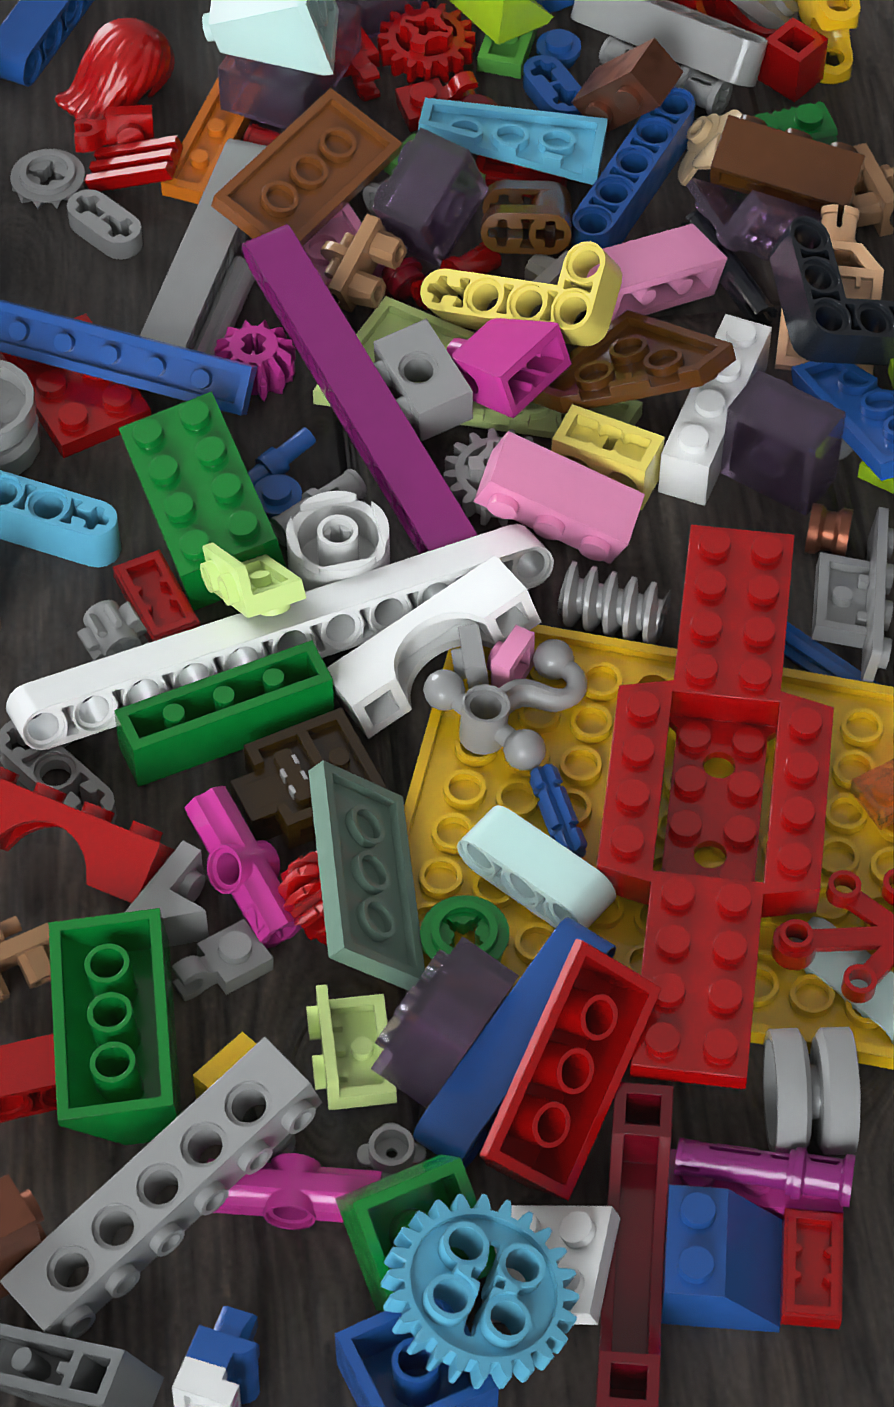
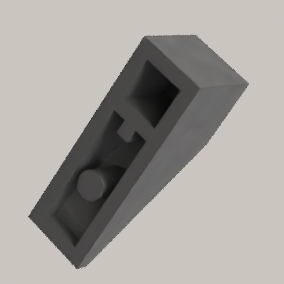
[0,1323,164,1407]

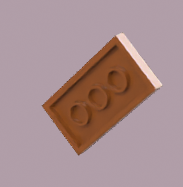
[211,88,403,247]

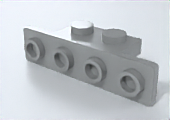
[811,507,894,683]

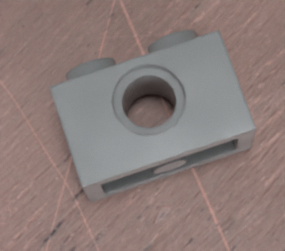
[374,318,473,442]

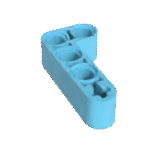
[0,470,121,567]

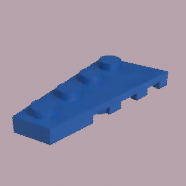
[791,361,894,481]

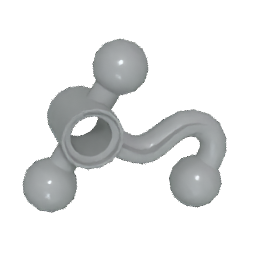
[423,639,588,771]

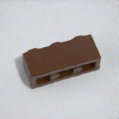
[710,114,865,223]

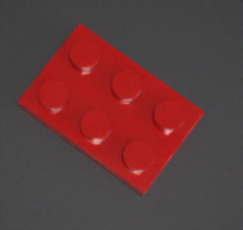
[0,313,151,458]

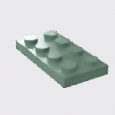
[308,760,427,991]

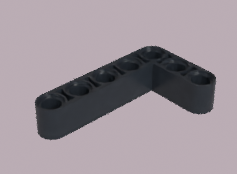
[770,216,894,366]

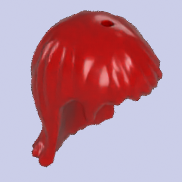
[55,18,174,120]

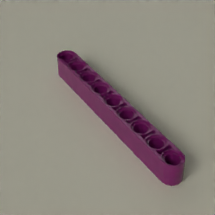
[242,224,477,554]

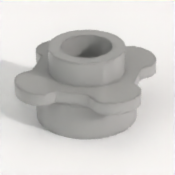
[357,1122,426,1179]

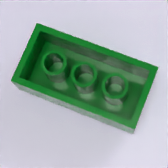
[119,391,287,611]

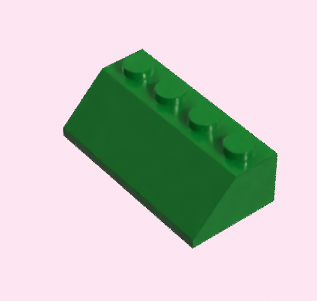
[48,908,181,1145]

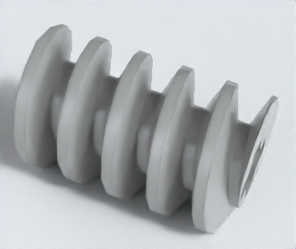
[558,561,672,645]

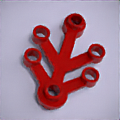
[771,869,894,1003]

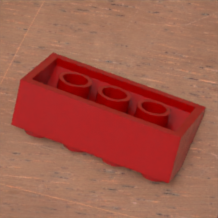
[479,939,662,1201]

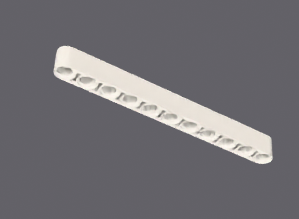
[6,524,554,750]

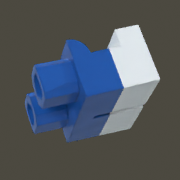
[172,1306,260,1407]

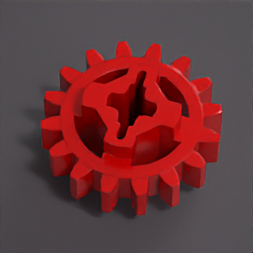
[378,1,475,83]

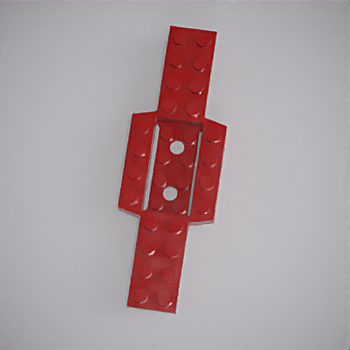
[597,525,834,1089]

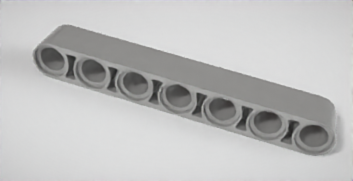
[140,138,267,350]

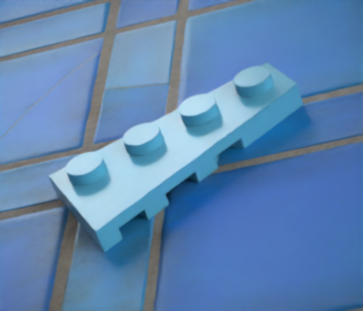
[418,98,608,185]

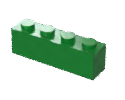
[114,640,334,787]

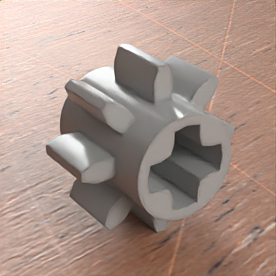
[77,600,147,660]

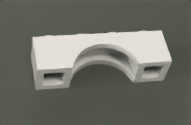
[658,314,772,506]
[327,555,541,739]

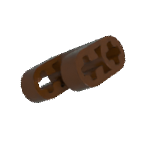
[481,180,572,255]

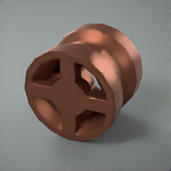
[805,503,853,557]

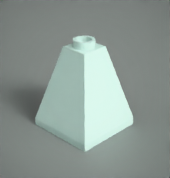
[202,0,339,76]

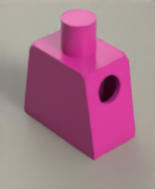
[447,318,572,418]

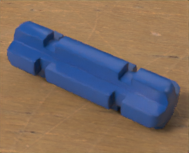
[529,763,587,858]

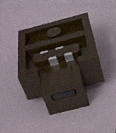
[230,708,387,850]

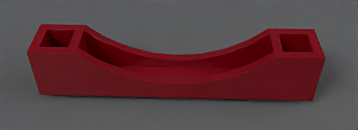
[595,1082,674,1407]

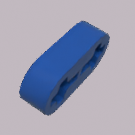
[523,55,583,116]

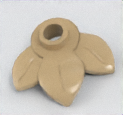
[678,109,743,186]

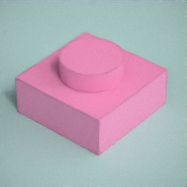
[487,625,535,688]

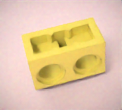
[551,404,665,510]

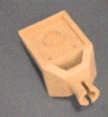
[775,204,884,375]

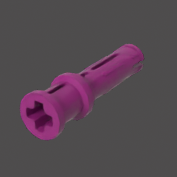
[675,1137,856,1207]

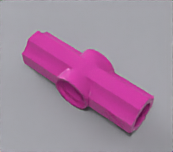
[184,786,302,948]
[207,1153,382,1230]

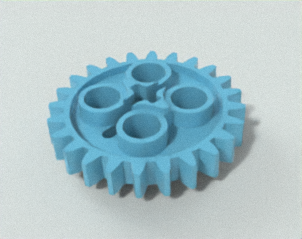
[381,1194,579,1389]

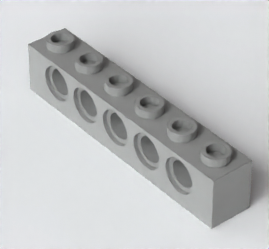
[0,1037,322,1339]

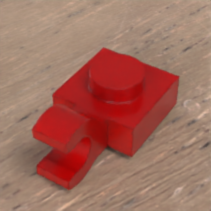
[333,26,381,102]
[395,71,478,132]
[74,105,155,153]

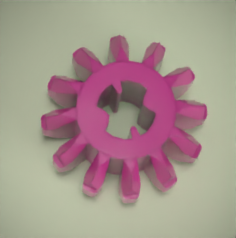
[214,319,296,401]

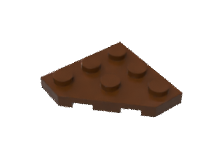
[532,310,736,414]

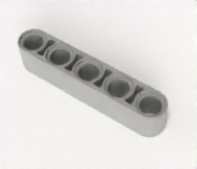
[570,0,768,87]

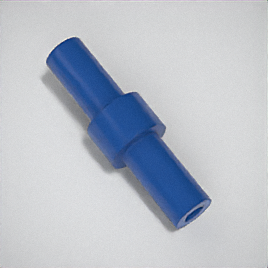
[248,427,316,486]

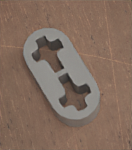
[67,189,143,260]

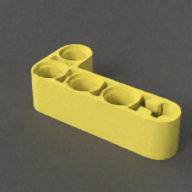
[420,241,622,346]

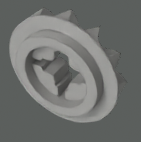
[10,149,85,209]

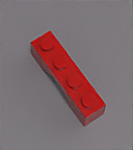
[670,0,828,102]
[0,767,175,903]

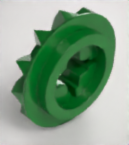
[420,895,509,978]

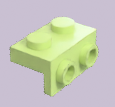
[200,542,306,618]
[306,984,397,1110]

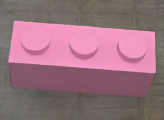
[587,223,727,322]
[474,431,645,564]

